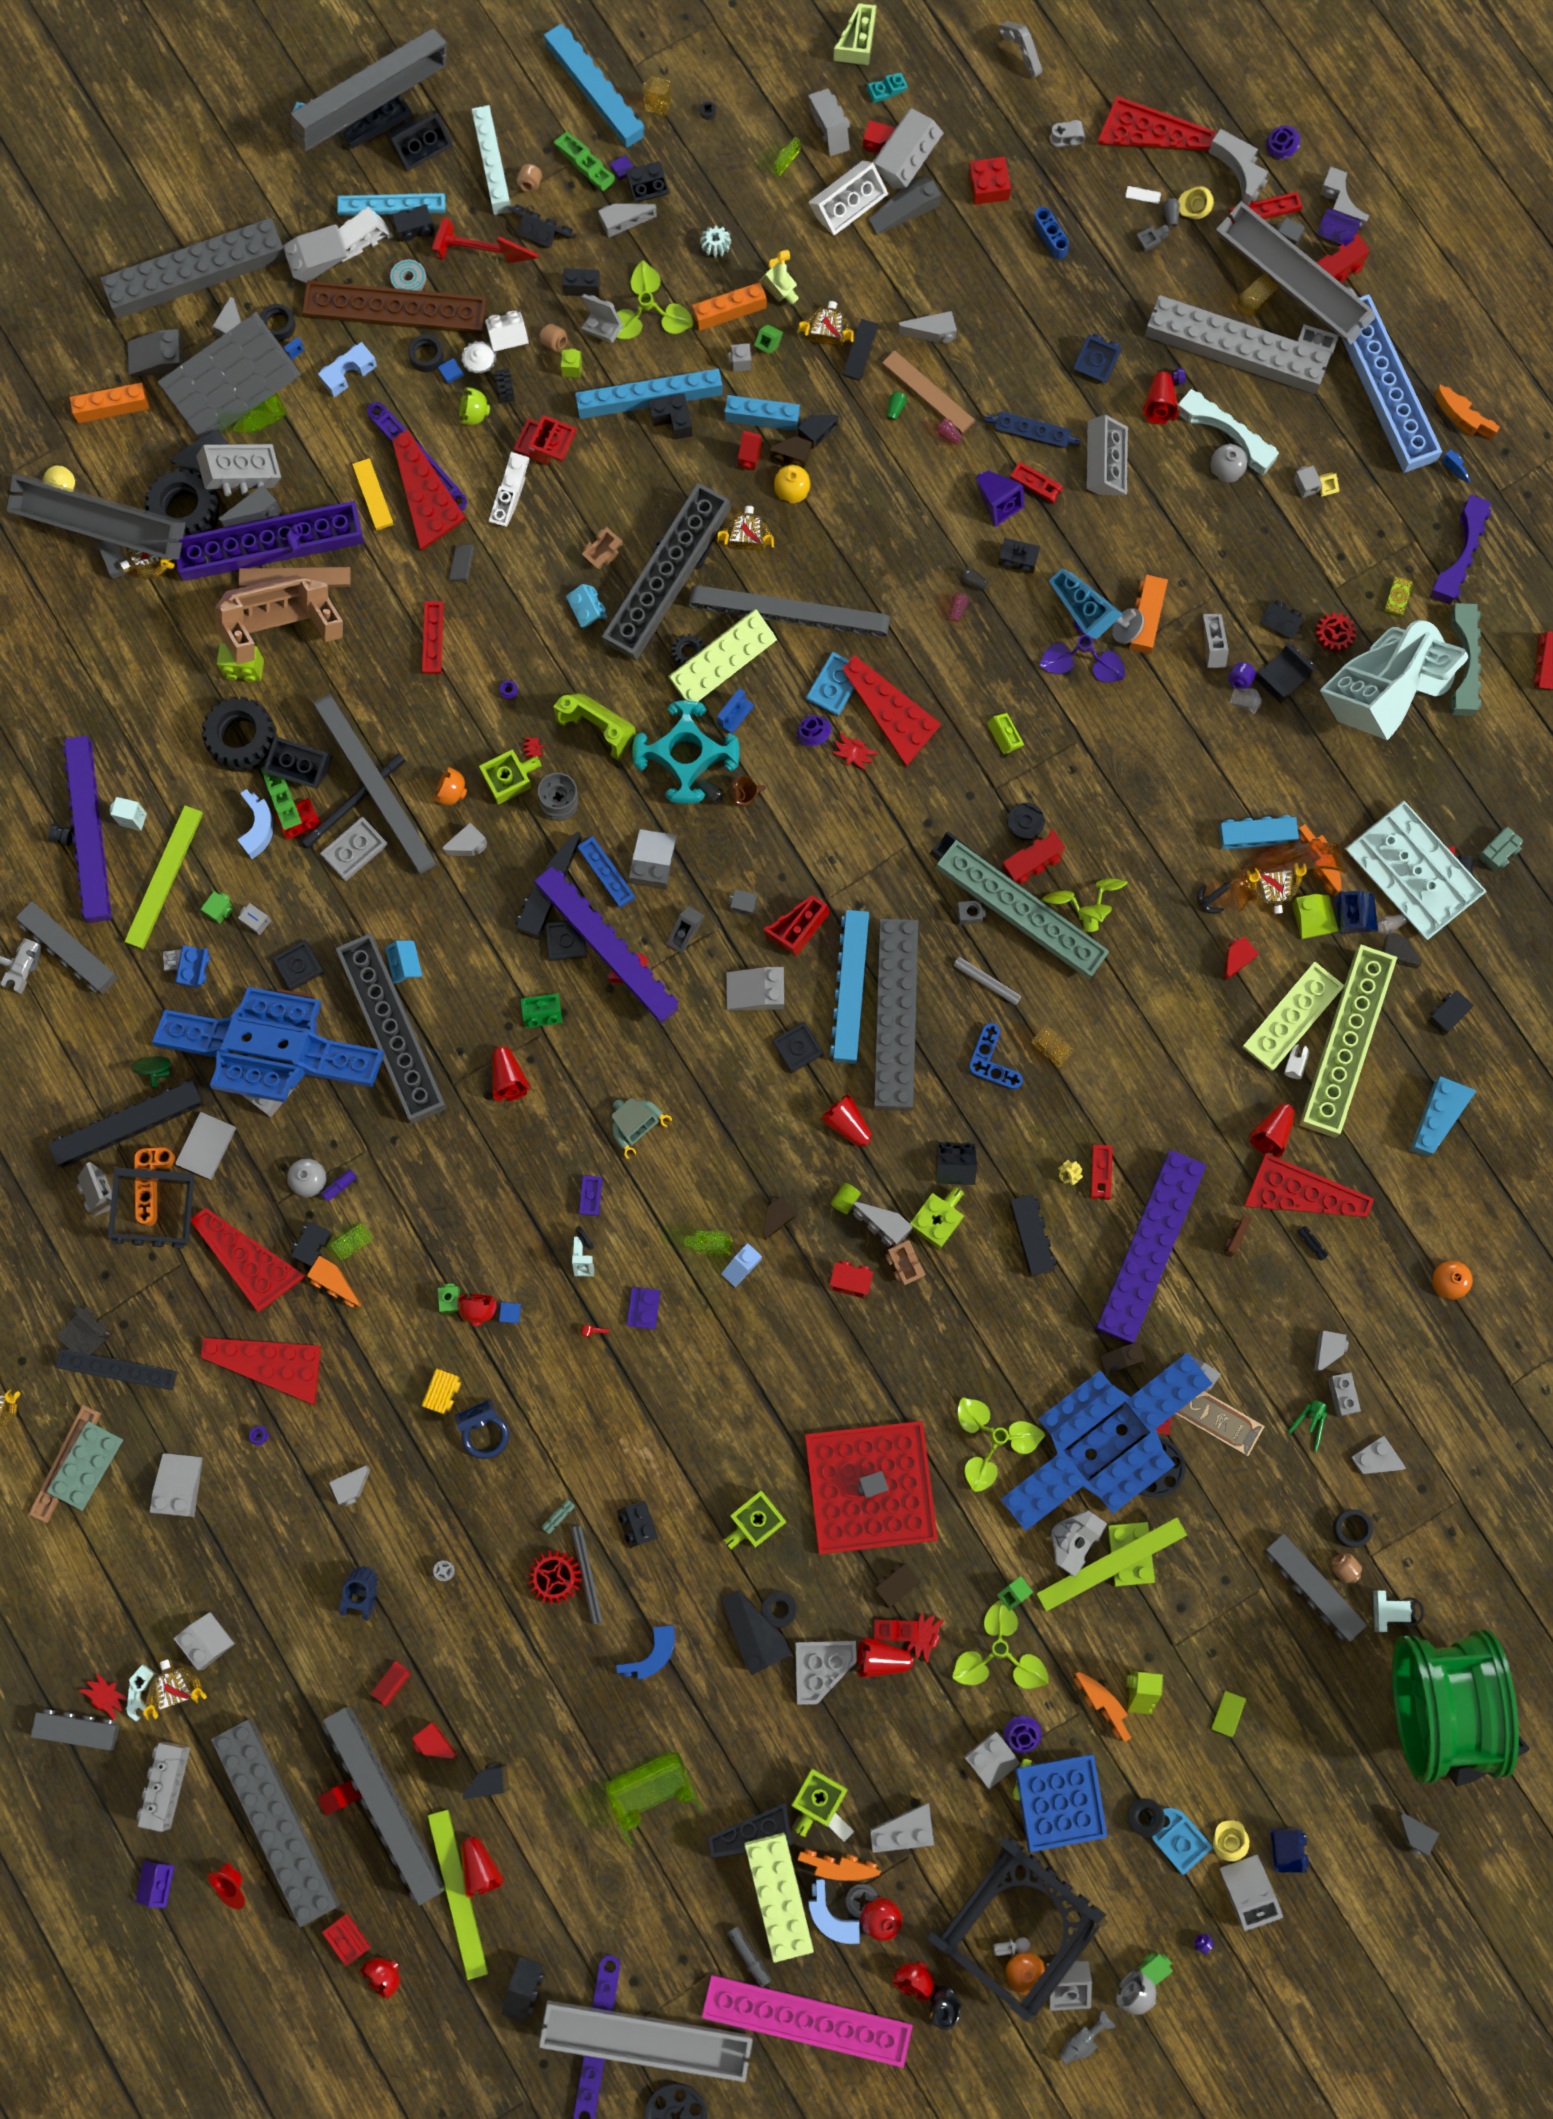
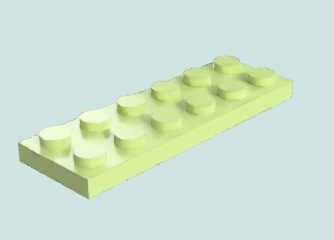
[668,609,777,701]
[1242,962,1344,1072]
[745,1832,814,1962]

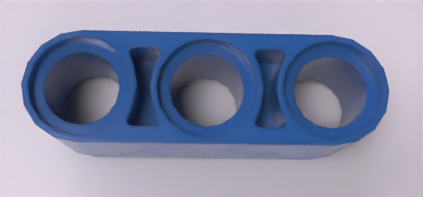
[1033,207,1069,259]

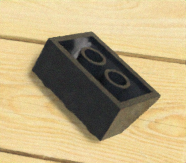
[386,109,453,171]
[263,736,333,789]
[463,1762,510,1800]

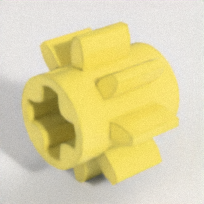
[1058,1160,1083,1185]

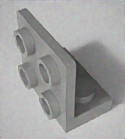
[581,294,623,343]

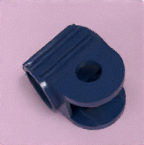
[340,1565,379,1621]

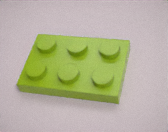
[1108,1522,1155,1586]

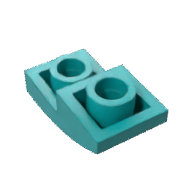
[866,73,908,103]

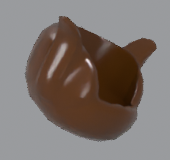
[727,776,766,807]

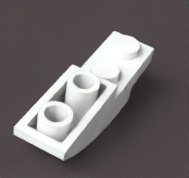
[489,452,530,527]

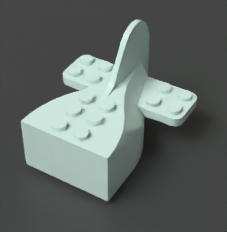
[1320,620,1468,740]

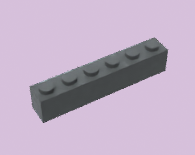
[16,901,119,994]
[1263,1534,1367,1642]

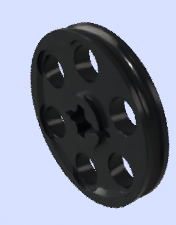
[1140,1438,1186,1498]
[645,2083,707,2119]

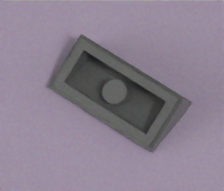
[97,541,130,579]
[449,544,474,584]

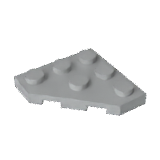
[796,1641,857,1705]

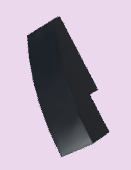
[843,318,879,381]

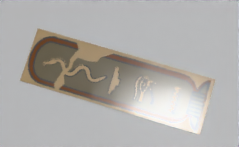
[1165,1369,1265,1456]

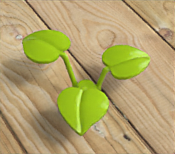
[616,261,693,340]
[1040,879,1128,932]
[958,1398,1045,1492]
[953,1600,1048,1689]

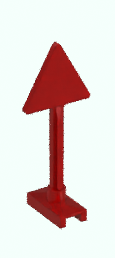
[432,218,538,263]

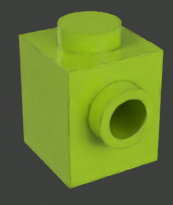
[561,349,582,378]

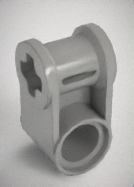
[1049,120,1085,147]

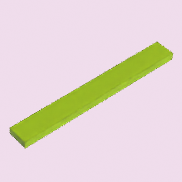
[124,806,203,950]
[1037,1518,1187,1612]
[428,1810,488,1980]

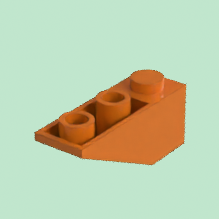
[307,1256,361,1308]

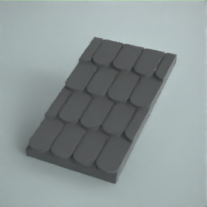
[158,312,301,438]

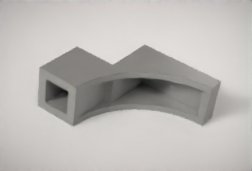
[1320,167,1369,230]

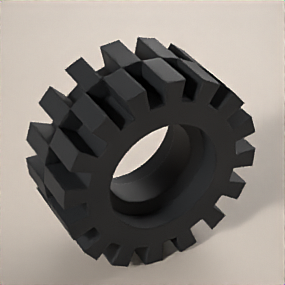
[495,368,515,404]
[672,633,705,667]

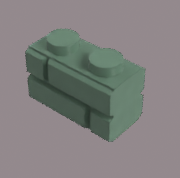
[1478,826,1524,871]

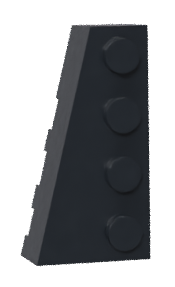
[708,1803,792,1859]

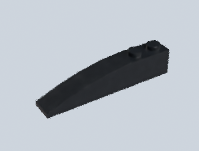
[515,832,582,940]

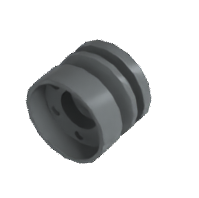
[538,773,578,821]

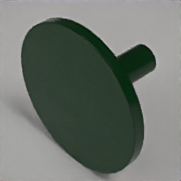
[131,1056,171,1087]

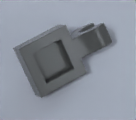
[1136,225,1170,252]

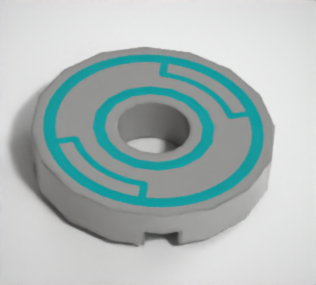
[390,259,427,291]

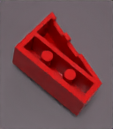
[1317,234,1370,283]
[1533,631,1553,690]
[1001,829,1065,885]
[763,895,830,957]

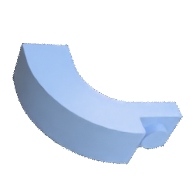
[238,789,274,859]
[809,1878,860,1944]

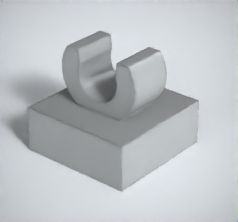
[163,950,181,972]

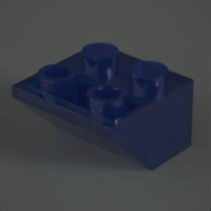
[1336,890,1378,934]
[1270,1827,1309,1873]

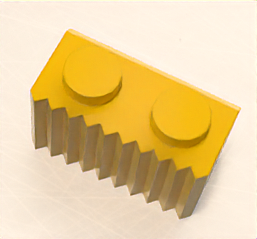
[422,1369,461,1415]

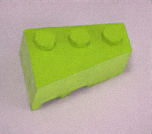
[1126,1671,1163,1715]

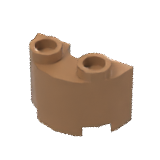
[582,527,623,569]
[885,1240,926,1285]

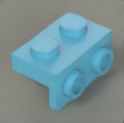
[566,584,607,628]

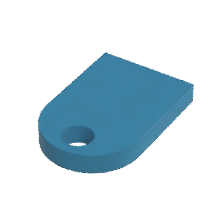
[1150,1808,1213,1875]

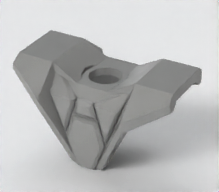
[1051,1510,1107,1577]

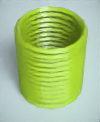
[831,1183,861,1214]

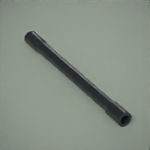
[301,753,406,849]

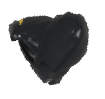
[929,1985,962,2030]

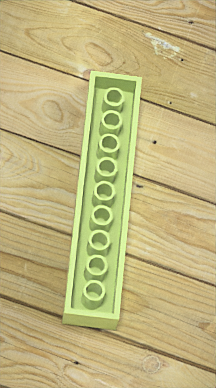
[1299,945,1397,1138]

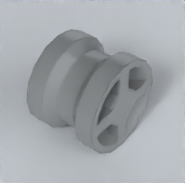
[433,1561,455,1581]

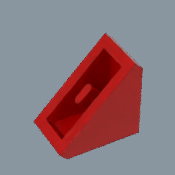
[317,1779,363,1816]

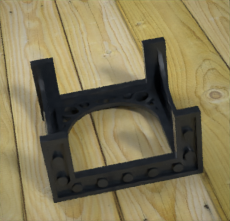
[927,1837,1109,2024]

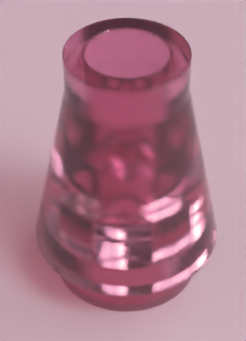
[936,418,963,445]
[949,593,970,622]

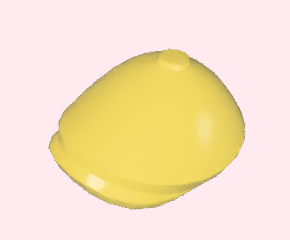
[1178,186,1214,219]
[43,466,75,489]
[1213,1821,1249,1861]

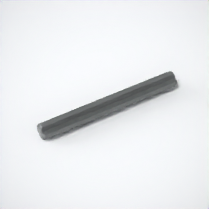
[571,1526,602,1625]

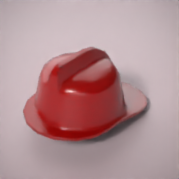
[207,1863,245,1909]

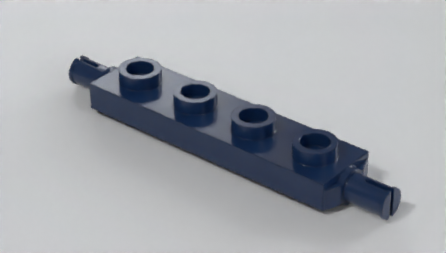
[984,411,1081,449]

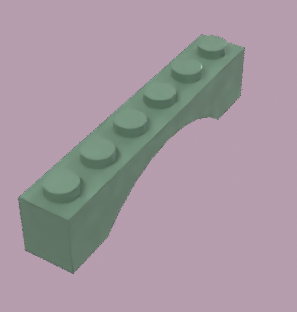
[1451,603,1481,716]

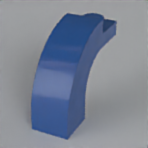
[616,1625,675,1679]

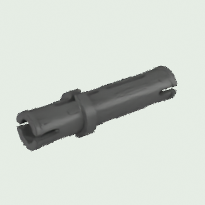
[727,1926,771,1988]

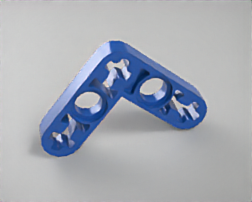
[969,1023,1023,1090]

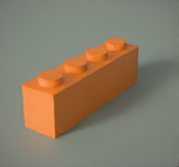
[692,282,767,331]
[70,383,150,423]
[1129,575,1168,654]

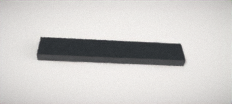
[55,1349,178,1390]

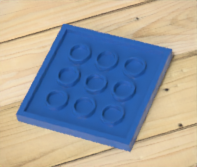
[1015,1754,1107,1852]

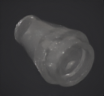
[1377,913,1407,935]

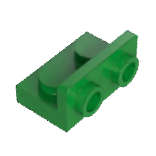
[521,993,563,1028]

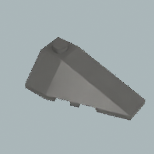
[869,175,941,235]

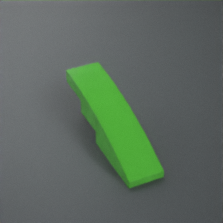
[554,132,616,191]
[261,767,302,830]

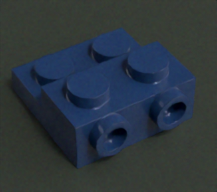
[1073,333,1122,384]

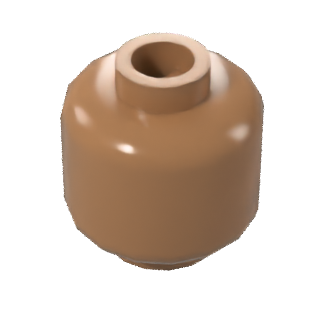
[517,164,542,192]
[540,324,567,351]
[1332,1553,1362,1583]

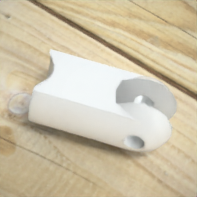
[1284,1044,1309,1079]

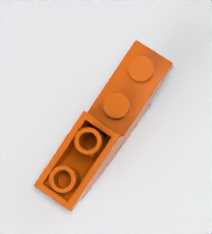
[1434,385,1500,440]
[1298,824,1341,897]
[1073,1672,1131,1742]
[798,1849,881,1881]

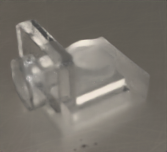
[1229,688,1261,714]

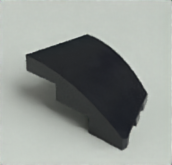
[170,429,230,474]

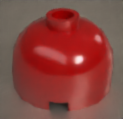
[457,1294,497,1326]
[860,1897,903,1942]
[360,1958,400,2000]
[892,1961,934,2002]

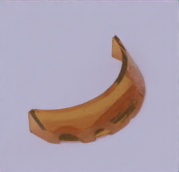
[1230,839,1348,912]

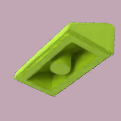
[987,713,1024,754]
[1211,1691,1246,1737]

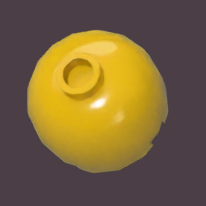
[774,465,810,503]

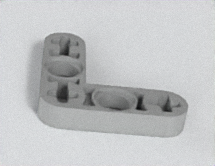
[998,21,1042,78]

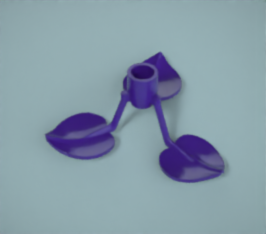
[1040,619,1125,683]

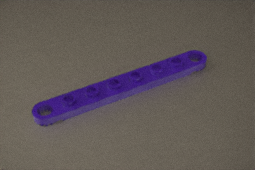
[367,402,467,511]
[574,1955,620,2119]

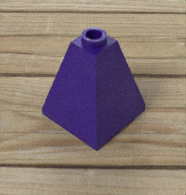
[976,470,1024,527]

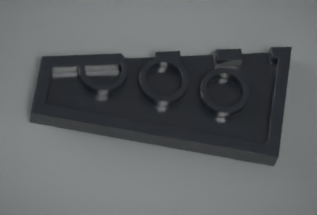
[342,95,413,149]

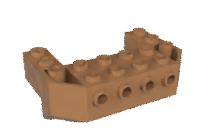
[215,575,343,664]

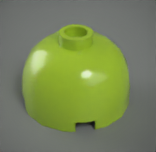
[459,387,490,426]

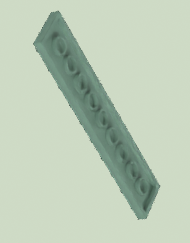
[935,840,1110,980]

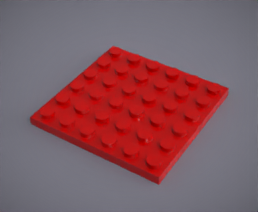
[805,1421,938,1555]

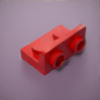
[274,798,321,840]

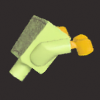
[759,250,799,305]

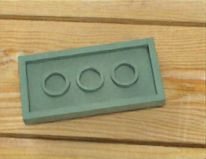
[47,1421,123,1511]

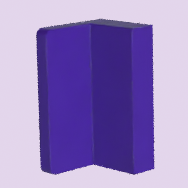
[136,1860,174,1908]

